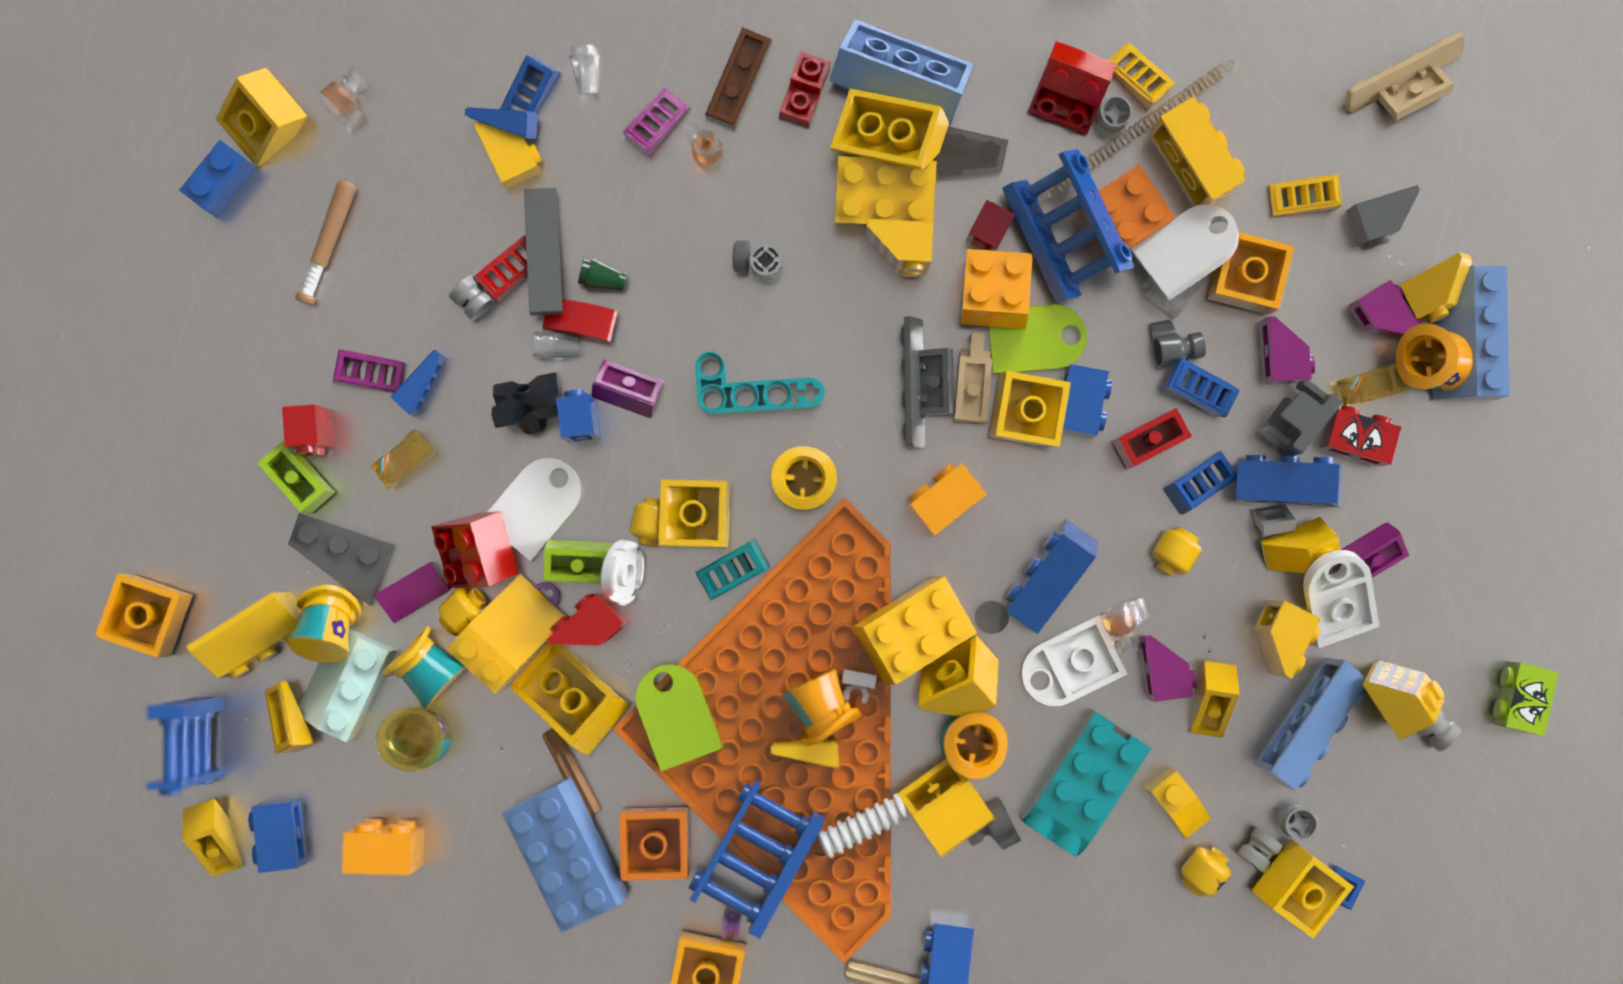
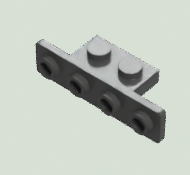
[901,316,954,448]

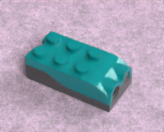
[1019,709,1152,857]

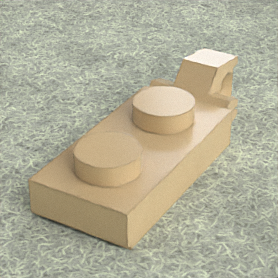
[954,333,992,424]

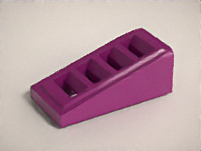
[623,87,690,157]
[332,349,404,393]

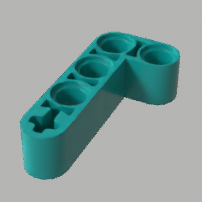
[695,352,825,416]

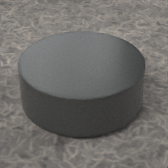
[733,240,750,273]
[975,601,1009,634]

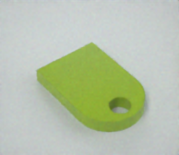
[988,304,1087,375]
[636,664,723,772]

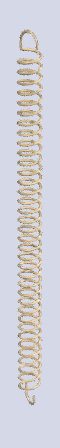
[1037,60,1236,201]

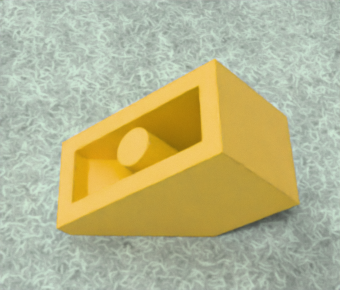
[474,122,542,189]
[1400,252,1472,323]
[1260,517,1341,574]
[1190,661,1240,738]
[1144,767,1211,839]
[182,799,243,877]

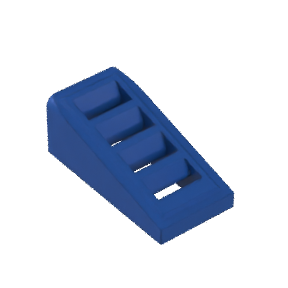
[500,55,560,113]
[465,107,538,139]
[391,350,446,417]
[1165,358,1239,418]
[1164,451,1237,515]

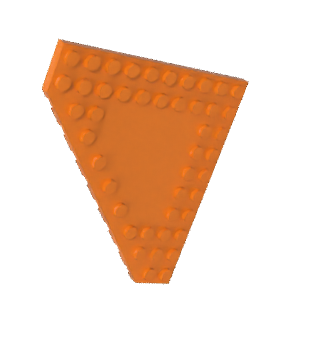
[613,497,891,964]

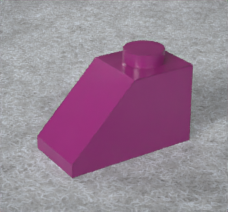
[1260,316,1316,385]
[1139,635,1197,702]

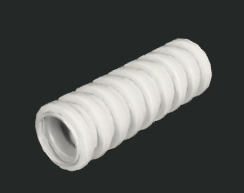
[817,793,909,858]

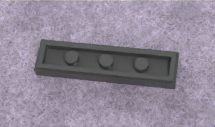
[524,188,563,316]

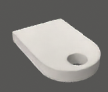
[1131,204,1239,301]
[487,458,582,561]
[1303,550,1380,648]
[1021,615,1127,706]

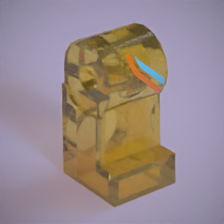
[1336,363,1407,406]
[371,429,438,489]

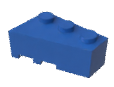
[1236,455,1342,507]
[1005,519,1098,634]

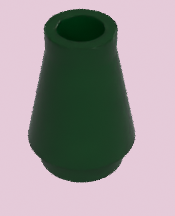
[577,258,627,292]

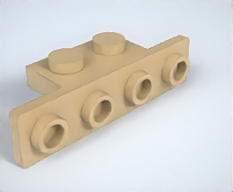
[1346,32,1465,121]

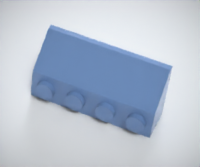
[829,20,974,126]
[1429,266,1510,400]
[1255,658,1366,791]

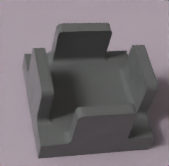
[1260,379,1343,456]

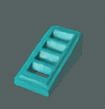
[695,539,770,600]

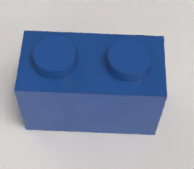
[179,139,256,218]
[1063,364,1112,438]
[556,390,601,443]
[248,798,307,873]
[919,923,974,984]

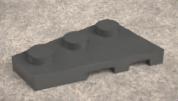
[288,513,394,606]

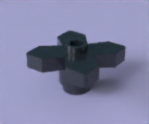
[491,372,560,434]

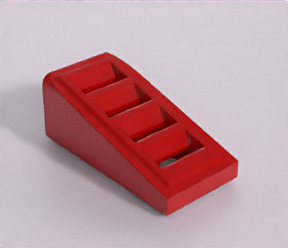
[474,235,528,303]

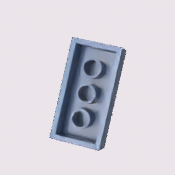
[502,777,629,933]

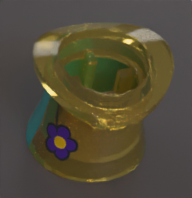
[376,706,452,772]

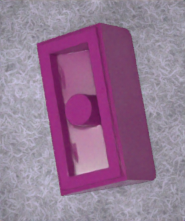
[591,359,664,418]
[1338,522,1409,578]
[374,562,451,623]

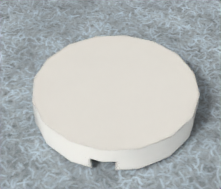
[601,539,645,606]

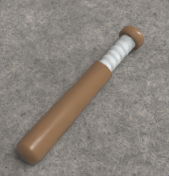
[295,180,356,306]

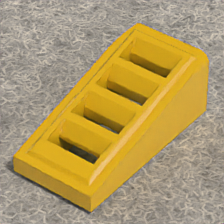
[1108,42,1175,110]
[1268,174,1342,217]
[265,681,313,754]
[771,739,839,768]

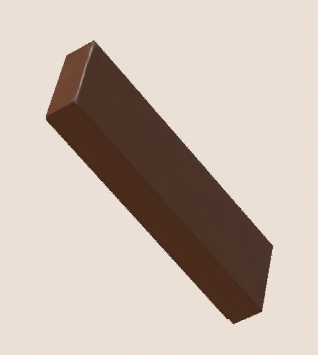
[705,27,772,129]

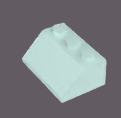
[298,628,397,743]

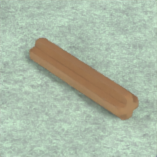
[542,728,600,817]

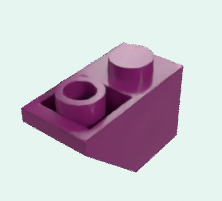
[1349,280,1423,340]

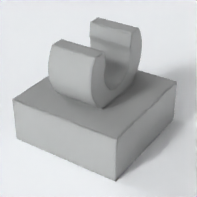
[1253,504,1296,539]
[841,668,877,703]

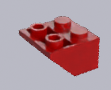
[1028,40,1116,135]
[431,511,519,588]
[547,593,629,646]

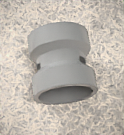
[1095,95,1133,135]
[749,243,782,281]
[449,275,495,321]
[1417,710,1462,751]
[1277,804,1319,841]
[1237,827,1284,873]

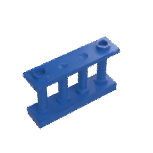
[1002,149,1135,305]
[147,697,226,796]
[688,779,825,939]

